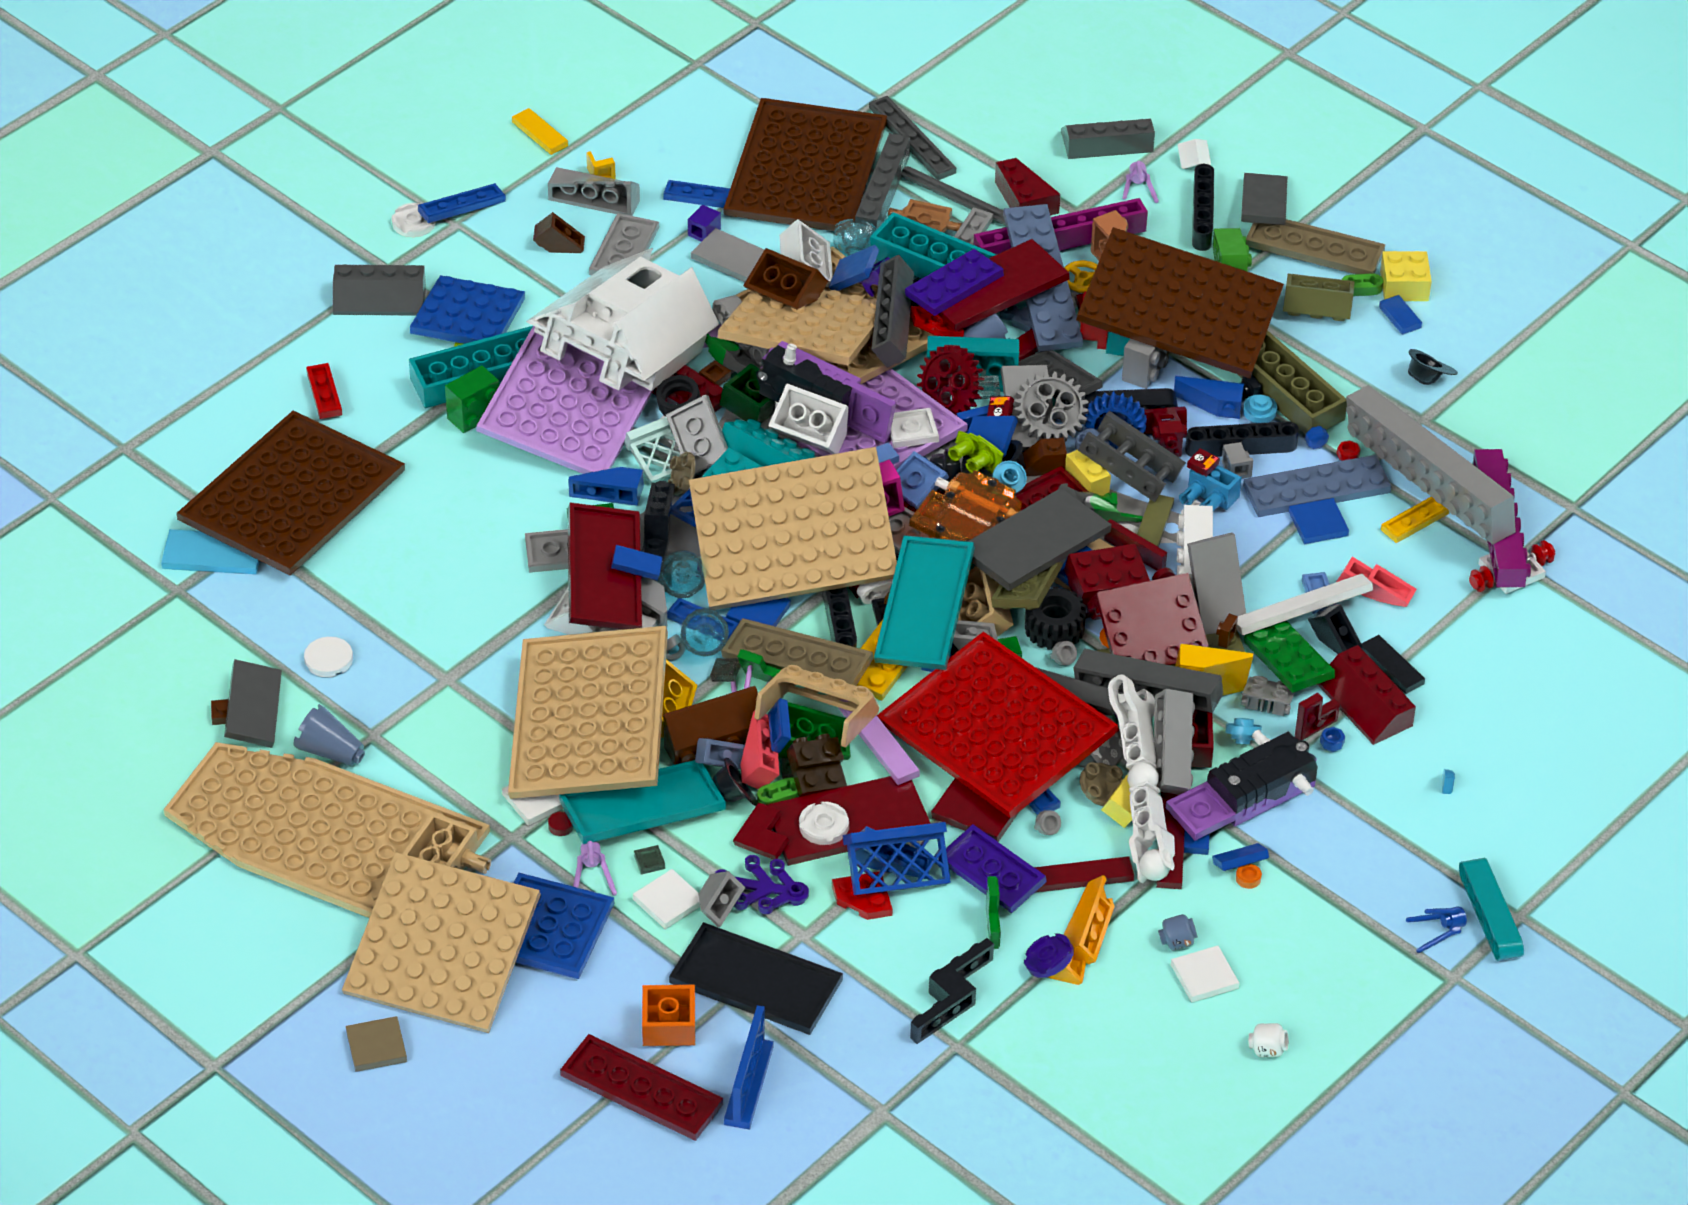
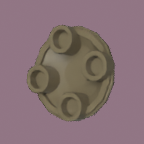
[668,451,696,497]
[1079,762,1123,806]

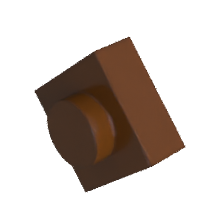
[699,360,731,386]
[1216,613,1238,649]
[211,699,228,725]

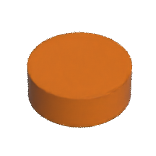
[1236,864,1262,889]

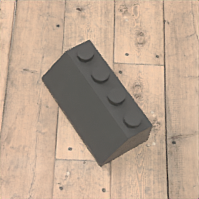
[1061,118,1155,159]
[333,264,426,316]

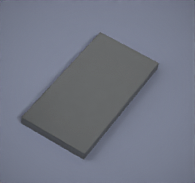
[967,488,1112,591]

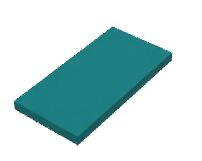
[874,535,975,670]
[559,760,726,844]

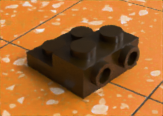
[786,734,847,797]

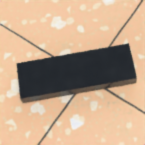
[1360,635,1425,694]

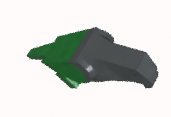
[705,333,762,374]
[1058,483,1143,522]

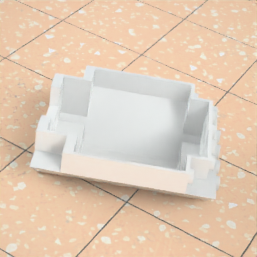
[526,248,719,391]

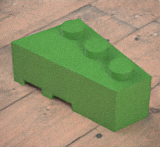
[1213,228,1252,272]

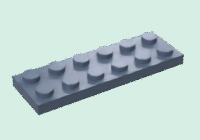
[1243,455,1392,517]

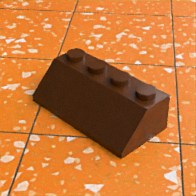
[663,686,758,765]

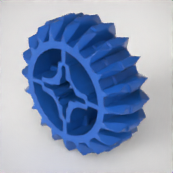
[1084,391,1147,449]

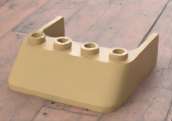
[754,665,880,747]

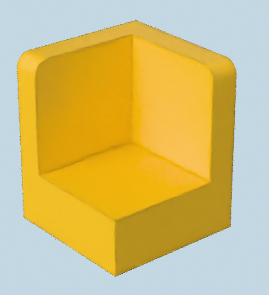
[586,151,616,179]

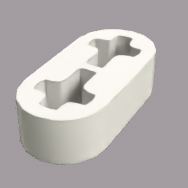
[857,579,893,604]

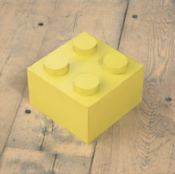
[1380,251,1432,301]

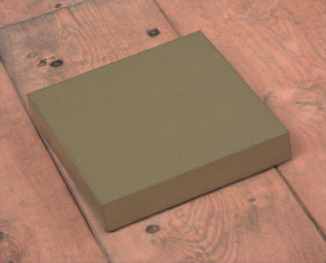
[346,1016,407,1072]

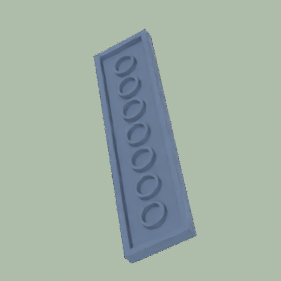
[1003,204,1083,352]

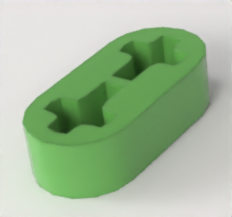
[1342,274,1383,296]
[757,777,801,805]

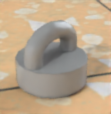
[666,634,685,660]
[1050,641,1077,665]
[1034,810,1061,835]

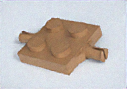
[888,199,962,233]

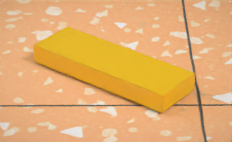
[512,108,568,155]
[1381,497,1449,543]

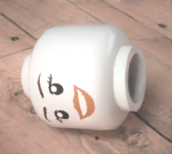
[1248,1023,1289,1058]

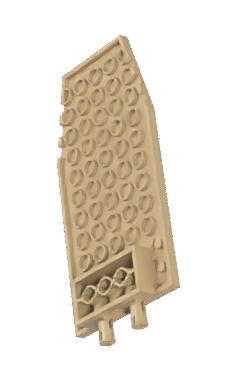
[164,742,491,918]

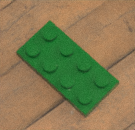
[1244,621,1335,693]

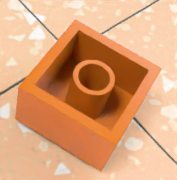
[642,985,695,1046]

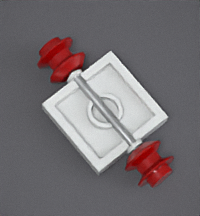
[1469,540,1555,594]

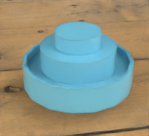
[1243,395,1277,423]
[991,461,1027,496]
[1225,718,1262,744]

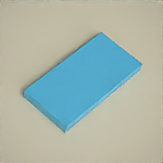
[161,529,259,574]

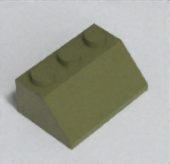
[1283,273,1355,321]

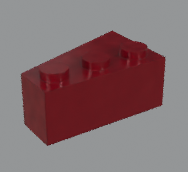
[995,158,1060,216]

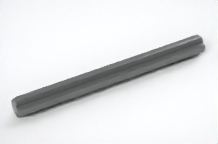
[901,166,1006,226]

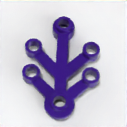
[715,855,809,914]

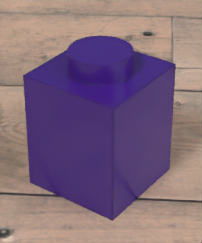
[688,204,721,242]

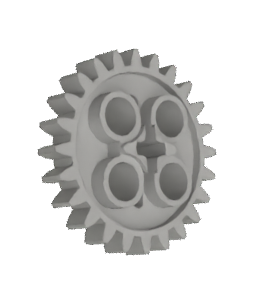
[1013,371,1089,442]

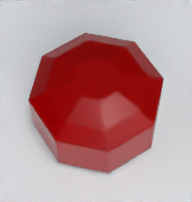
[1337,440,1361,461]

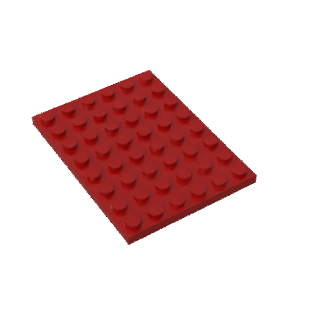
[877,631,1119,819]

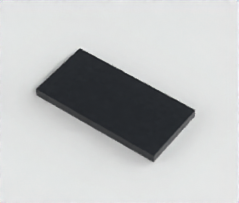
[669,922,843,1035]

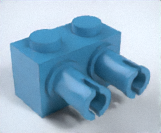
[1179,465,1242,511]

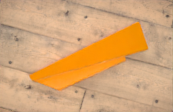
[1047,875,1115,985]

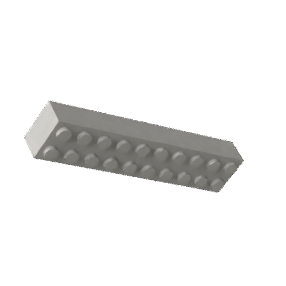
[1346,385,1516,544]

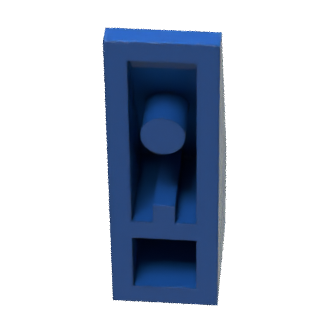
[1174,376,1244,419]
[568,467,644,506]
[848,826,931,879]

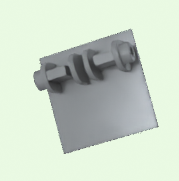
[1241,676,1295,716]

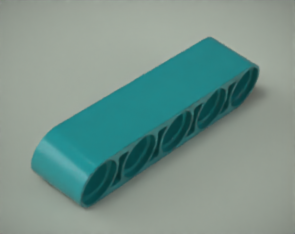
[1459,857,1524,961]

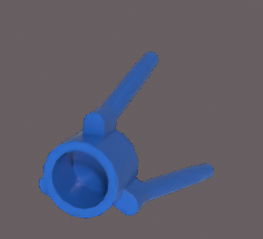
[1406,906,1467,953]

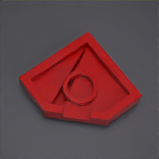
[910,306,964,337]
[832,871,893,920]

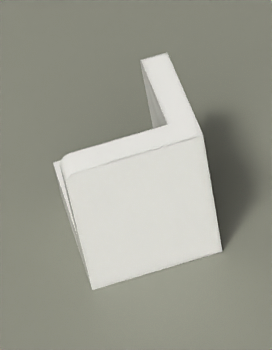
[1178,139,1211,169]

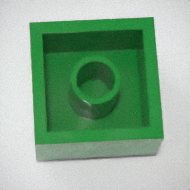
[445,365,499,433]

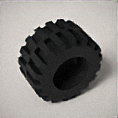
[1025,587,1086,650]

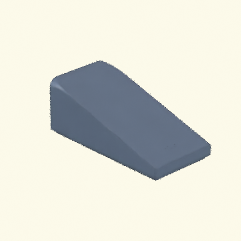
[695,738,745,770]

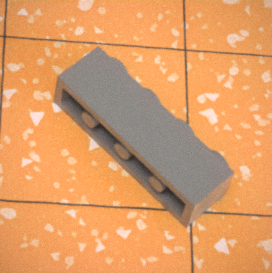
[1154,689,1195,795]

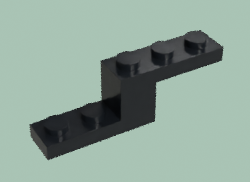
[642,481,675,572]
[910,938,994,1044]

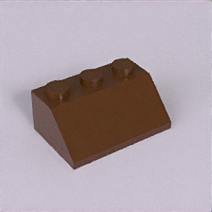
[743,248,829,310]

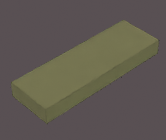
[1137,495,1174,547]

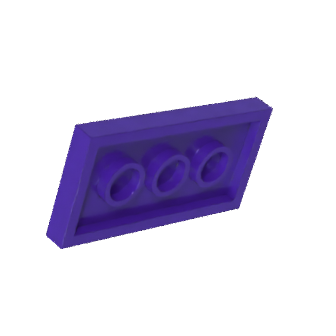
[905,249,1004,316]
[938,824,1047,913]

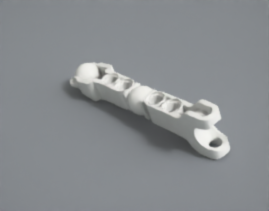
[1108,675,1175,884]

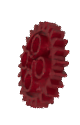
[917,345,984,415]

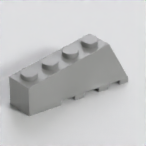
[548,167,640,216]

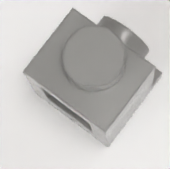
[1222,442,1253,479]

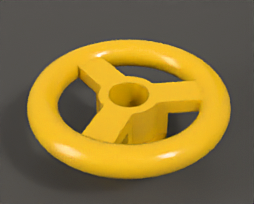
[1064,260,1098,293]

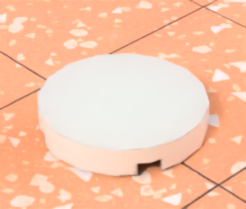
[391,203,436,238]
[304,636,353,677]
[799,802,849,845]

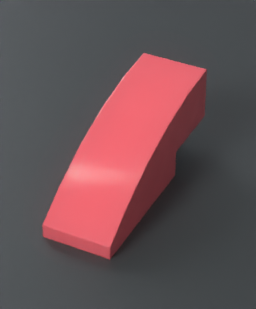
[1336,556,1417,607]

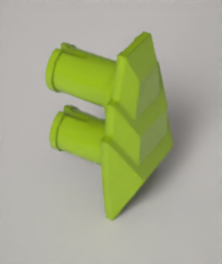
[948,431,1004,474]

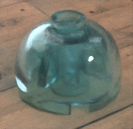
[833,219,877,257]
[659,550,706,598]
[680,608,729,657]

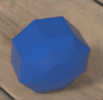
[1305,426,1329,449]
[1320,727,1345,752]

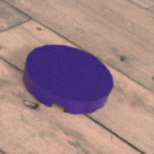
[1024,933,1074,978]

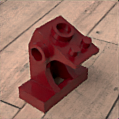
[1143,406,1187,457]

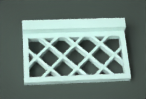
[624,417,722,485]

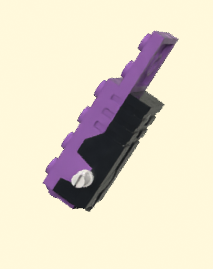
[756,341,897,443]
[1165,730,1318,840]

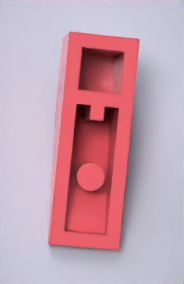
[741,711,779,789]

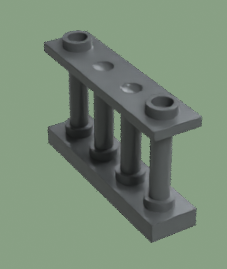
[1078,411,1186,502]

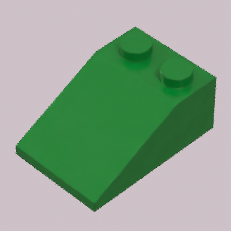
[778,702,851,761]

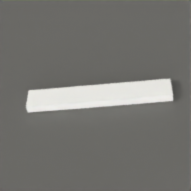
[1237,574,1373,635]

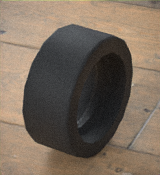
[656,375,701,416]

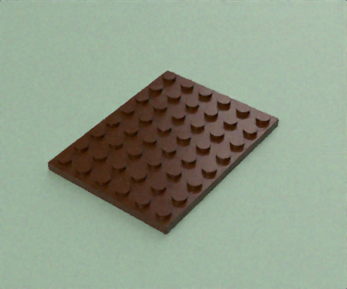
[724,98,887,234]
[1076,227,1284,378]
[177,410,405,576]

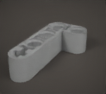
[712,295,770,366]

